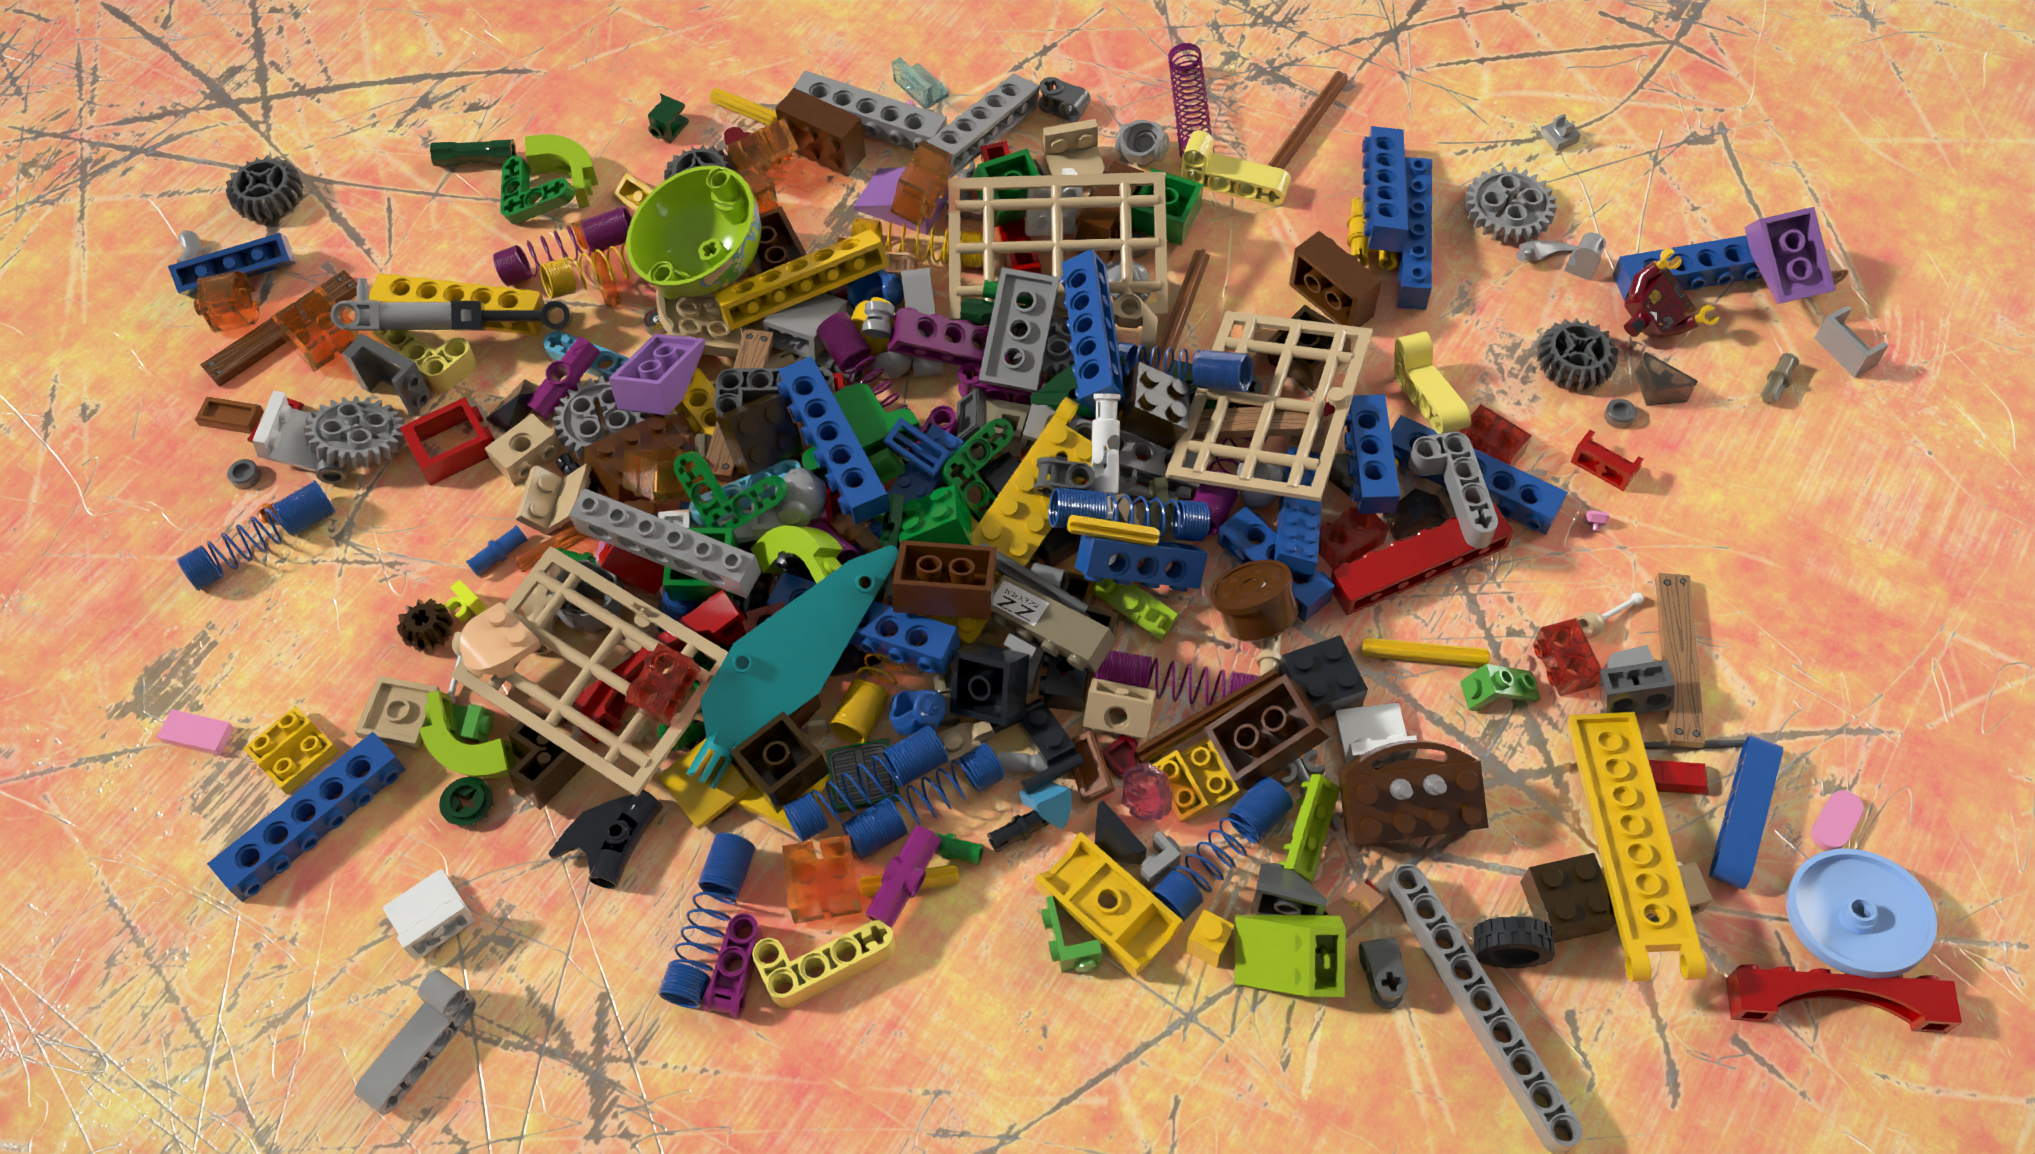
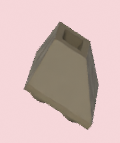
[971,397,1031,457]

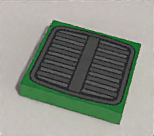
[825,738,900,813]

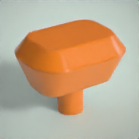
[259,502,279,523]

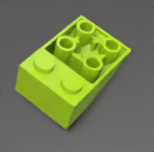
[1234,915,1346,997]

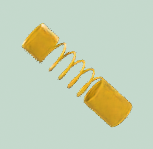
[850,217,983,269]
[540,243,629,299]
[829,614,918,744]

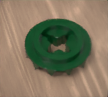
[439,777,494,828]

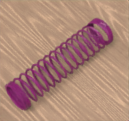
[1168,43,1214,158]

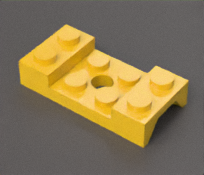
[1034,832,1183,978]

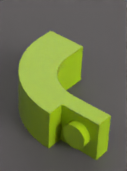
[525,134,599,208]
[751,525,843,583]
[419,690,516,780]

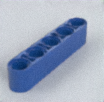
[1709,735,1783,890]

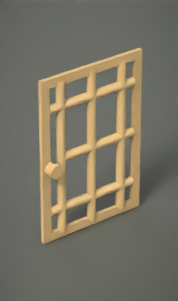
[947,172,1168,320]
[1165,311,1373,502]
[450,546,728,797]

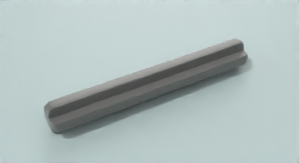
[979,543,1088,615]

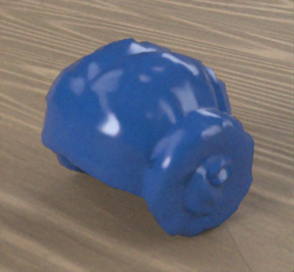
[847,270,904,312]
[889,690,946,737]

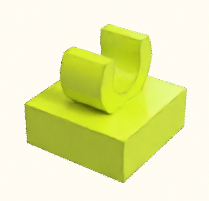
[445,580,488,622]

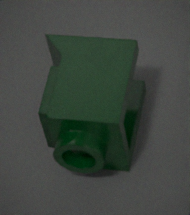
[648,93,689,143]

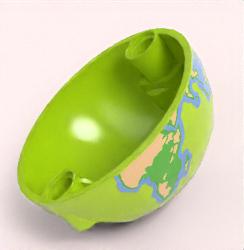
[626,165,761,299]

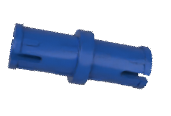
[466,525,528,577]

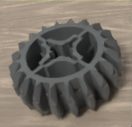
[664,145,737,180]
[225,155,304,223]
[1537,318,1619,392]

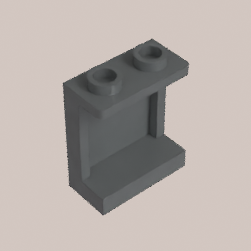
[342,333,432,416]

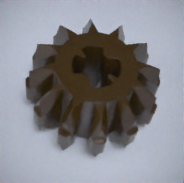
[397,598,453,652]

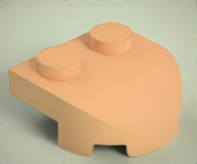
[460,602,541,678]

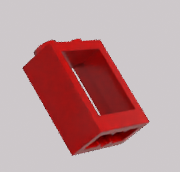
[399,397,495,486]

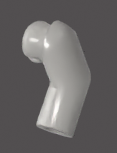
[177,230,203,263]

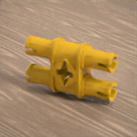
[1347,196,1397,270]

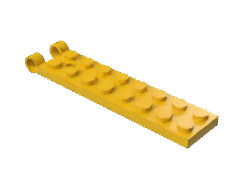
[918,396,1107,645]
[1567,712,1707,982]

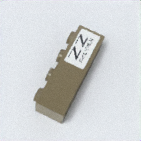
[988,575,1116,673]

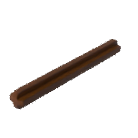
[1136,669,1280,763]

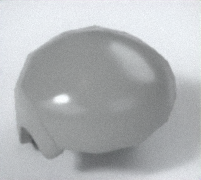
[868,351,913,379]

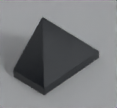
[486,379,538,432]
[1095,800,1147,865]

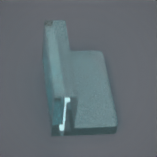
[892,57,949,110]

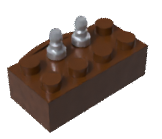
[1338,740,1489,846]

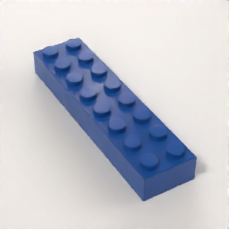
[853,424,965,557]
[1274,446,1322,576]

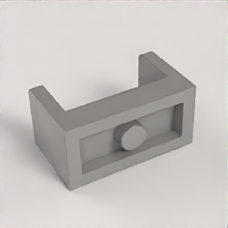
[1814,305,1889,378]

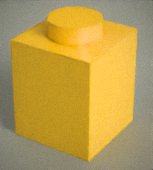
[1186,909,1235,968]

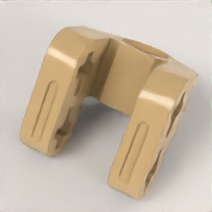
[1112,293,1158,363]

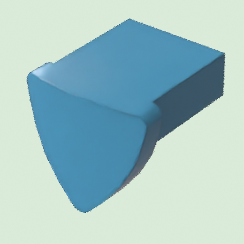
[1019,781,1071,829]

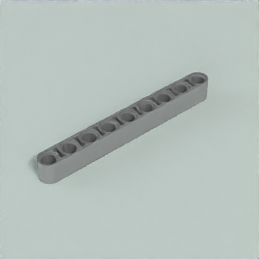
[1388,864,1582,1154]

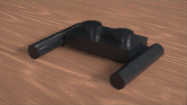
[991,698,1085,794]

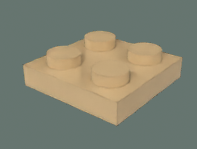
[355,676,441,749]

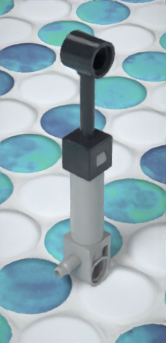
[330,278,573,331]

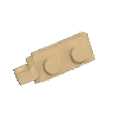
[916,721,995,780]

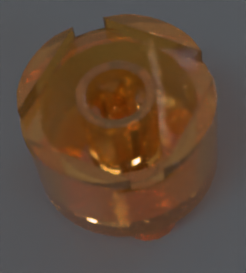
[194,271,259,333]

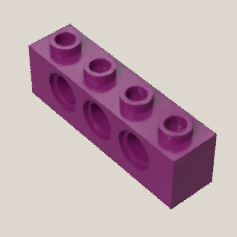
[888,307,1008,367]

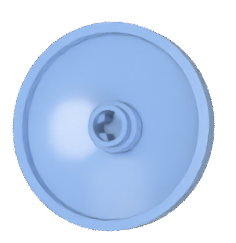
[1786,848,1937,978]

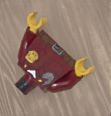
[1624,248,1719,337]

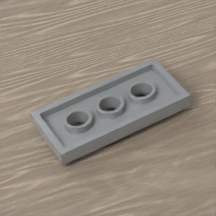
[979,267,1060,392]

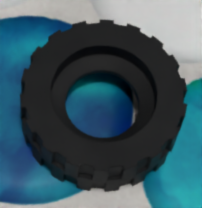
[1473,916,1555,969]

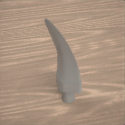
[1517,240,1578,262]

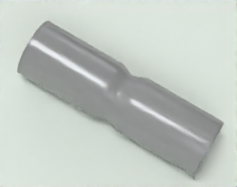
[998,752,1048,774]

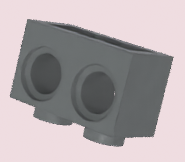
[1600,660,1675,715]

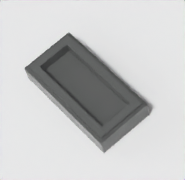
[957,387,985,442]

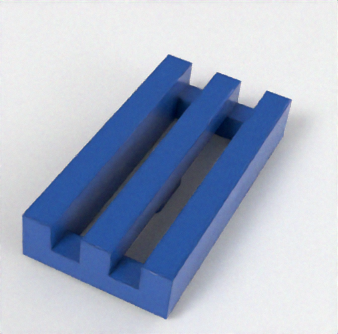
[882,417,950,478]

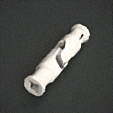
[1092,394,1120,519]

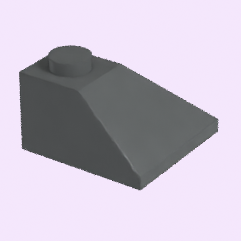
[1250,863,1327,915]

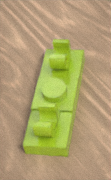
[1096,578,1180,641]
[1278,774,1340,882]

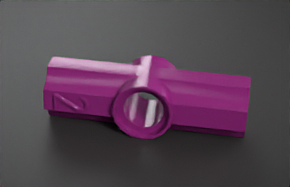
[526,336,601,420]
[865,825,942,928]

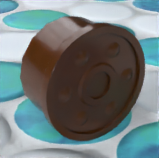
[1210,560,1299,642]

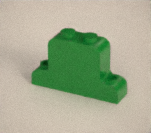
[802,383,920,483]

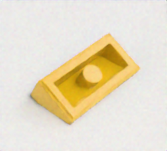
[613,172,654,211]

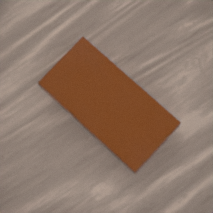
[195,396,264,434]
[1071,730,1115,804]

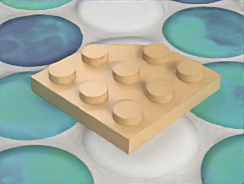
[656,288,747,358]

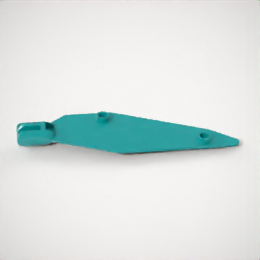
[686,545,899,790]

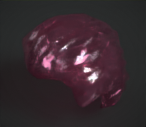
[1121,763,1172,822]

